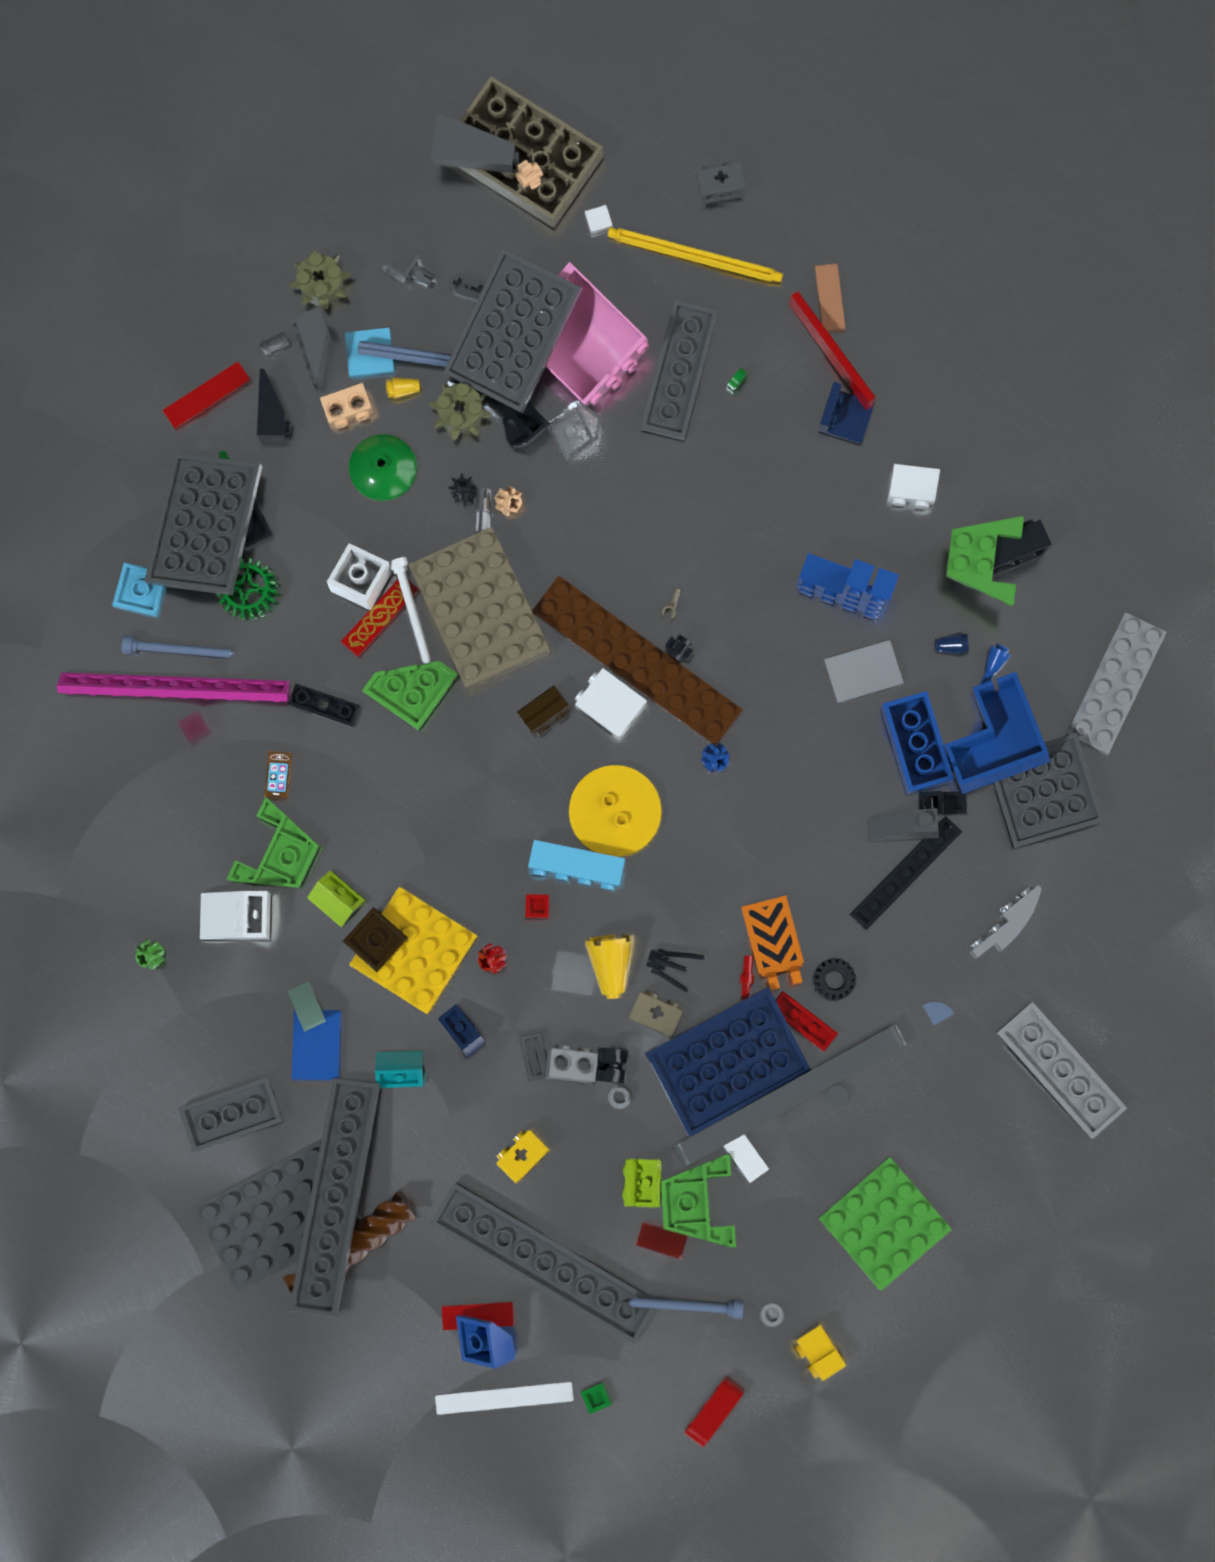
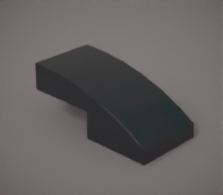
[919,791,968,816]

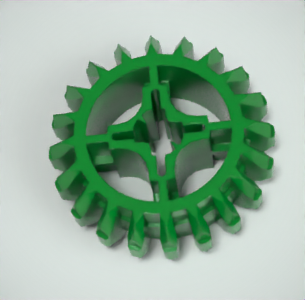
[216,558,278,620]

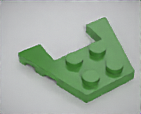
[946,516,1024,607]
[227,798,319,889]
[661,1154,736,1247]

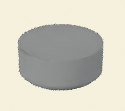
[760,1302,784,1327]

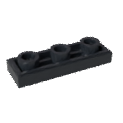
[288,683,361,728]

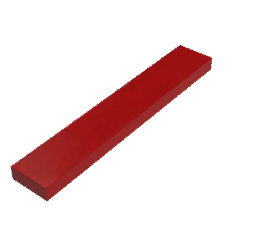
[789,291,875,410]

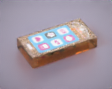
[264,751,292,799]

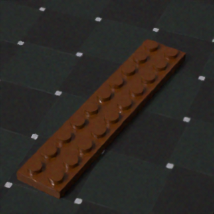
[532,576,743,746]

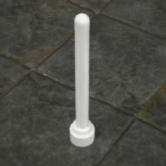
[389,557,432,664]

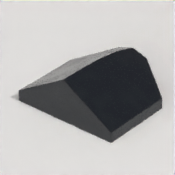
[503,402,551,448]

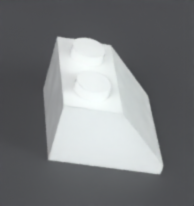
[887,464,940,509]

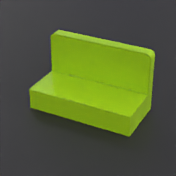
[308,870,365,927]

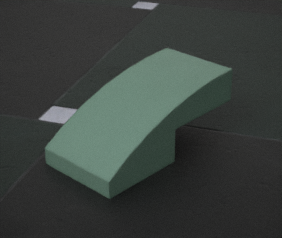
[288,981,326,1031]

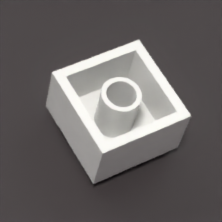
[327,543,392,610]

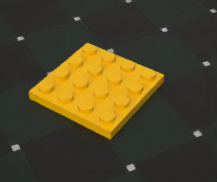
[349,887,478,1015]

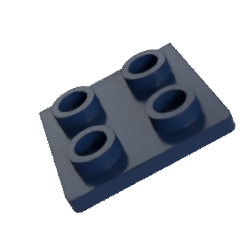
[818,382,875,444]

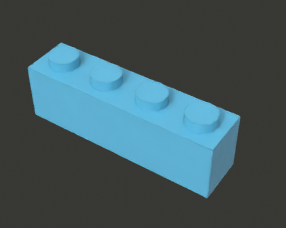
[528,840,625,891]

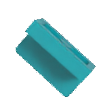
[375,1050,424,1088]

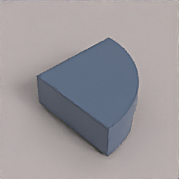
[922,1002,954,1026]

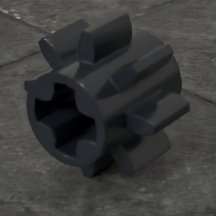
[448,473,477,504]
[665,635,693,663]

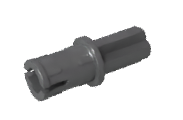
[473,488,491,534]

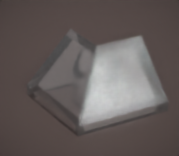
[549,400,602,463]

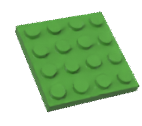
[818,1157,952,1291]

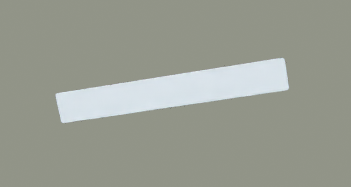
[435,1382,573,1415]

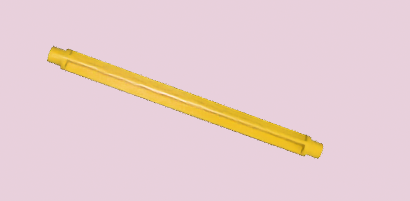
[607,227,783,283]

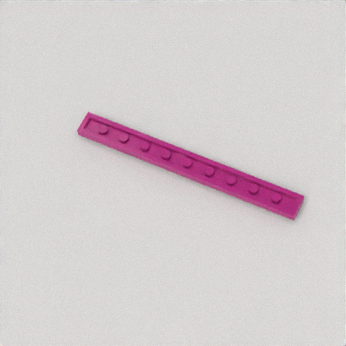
[57,672,290,702]

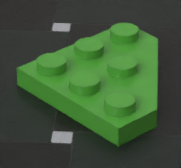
[362,661,458,731]

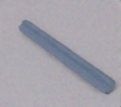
[358,341,452,367]

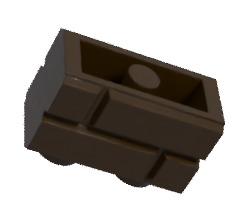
[517,685,570,737]

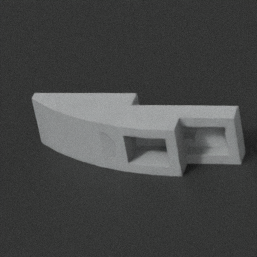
[970,885,1042,959]

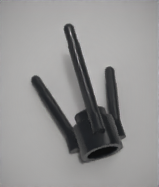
[646,948,705,992]

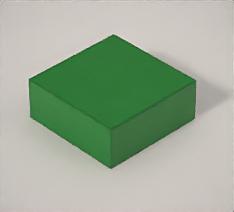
[580,1383,611,1415]

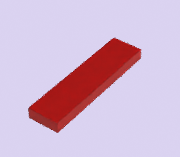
[162,361,251,430]

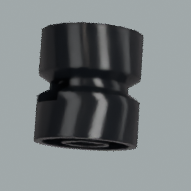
[595,1047,628,1084]

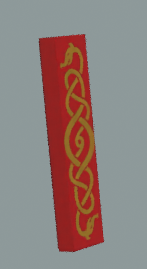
[341,579,420,658]

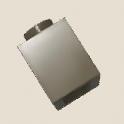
[629,991,683,1038]

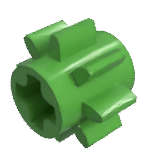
[135,939,164,970]

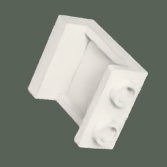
[574,668,647,741]

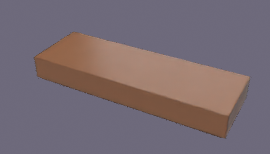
[815,264,846,333]

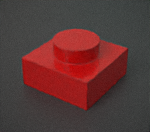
[525,894,549,919]

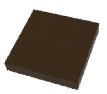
[342,907,408,973]

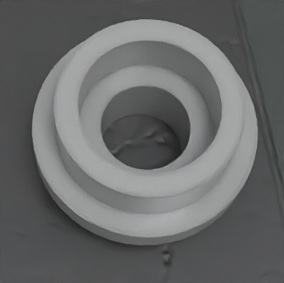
[608,1085,631,1109]

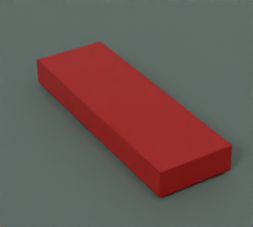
[776,991,838,1052]
[441,1302,514,1330]

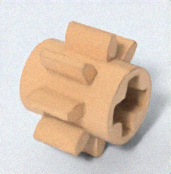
[515,160,543,190]
[494,486,523,516]

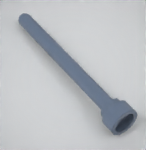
[121,635,233,658]
[629,1297,743,1319]

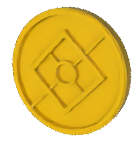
[569,765,661,857]

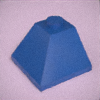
[456,1314,515,1369]

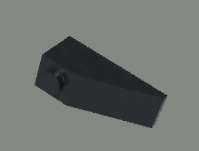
[257,369,291,441]

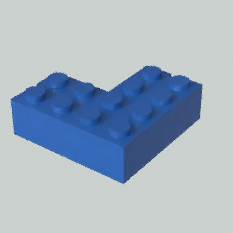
[796,553,899,620]
[944,672,1050,794]

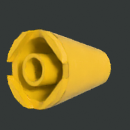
[585,934,631,999]

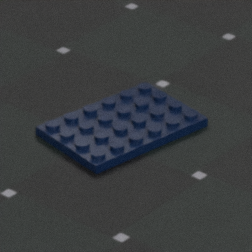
[645,987,811,1137]

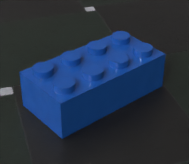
[880,691,954,795]

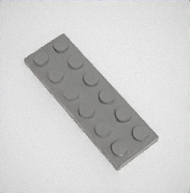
[1066,612,1167,755]
[997,1002,1127,1139]

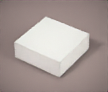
[585,205,613,235]

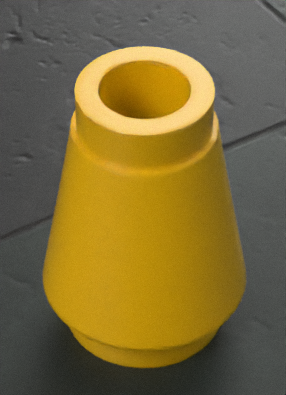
[386,377,420,400]

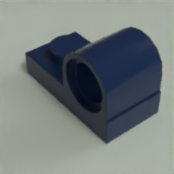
[438,1004,486,1057]

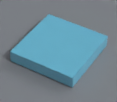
[345,328,395,378]
[112,562,165,618]

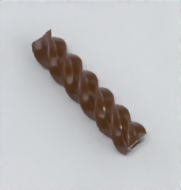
[283,1191,417,1293]

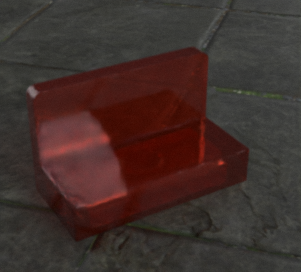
[636,1222,688,1260]

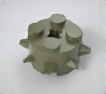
[290,250,351,310]
[430,383,491,440]

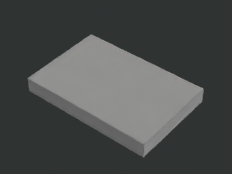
[824,640,904,704]

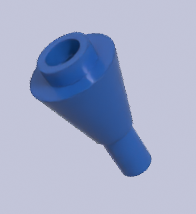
[981,643,1012,683]

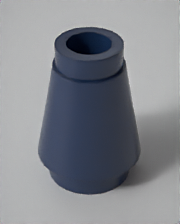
[935,632,969,655]

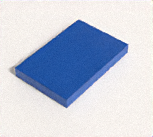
[291,1009,341,1081]

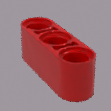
[684,1377,744,1448]

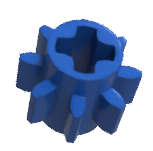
[700,743,730,772]

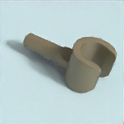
[662,588,681,619]

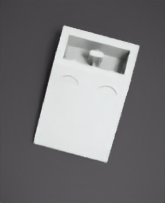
[200,891,271,940]

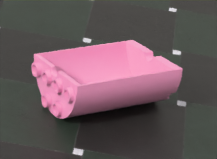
[546,262,649,405]

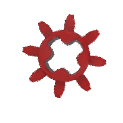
[478,943,506,974]

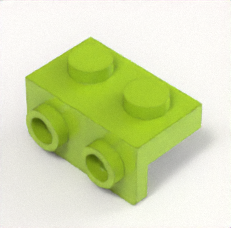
[622,1159,662,1208]

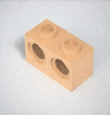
[320,383,374,429]

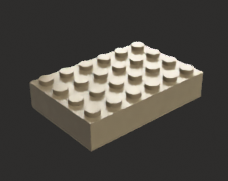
[458,76,603,228]
[409,527,550,692]

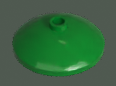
[349,434,417,501]

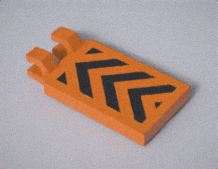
[741,895,804,991]

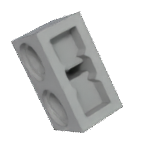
[545,1045,598,1083]

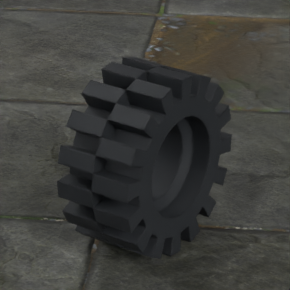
[813,958,856,1001]

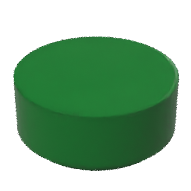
[727,367,747,390]

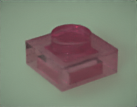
[178,711,210,743]

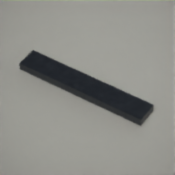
[849,816,962,931]

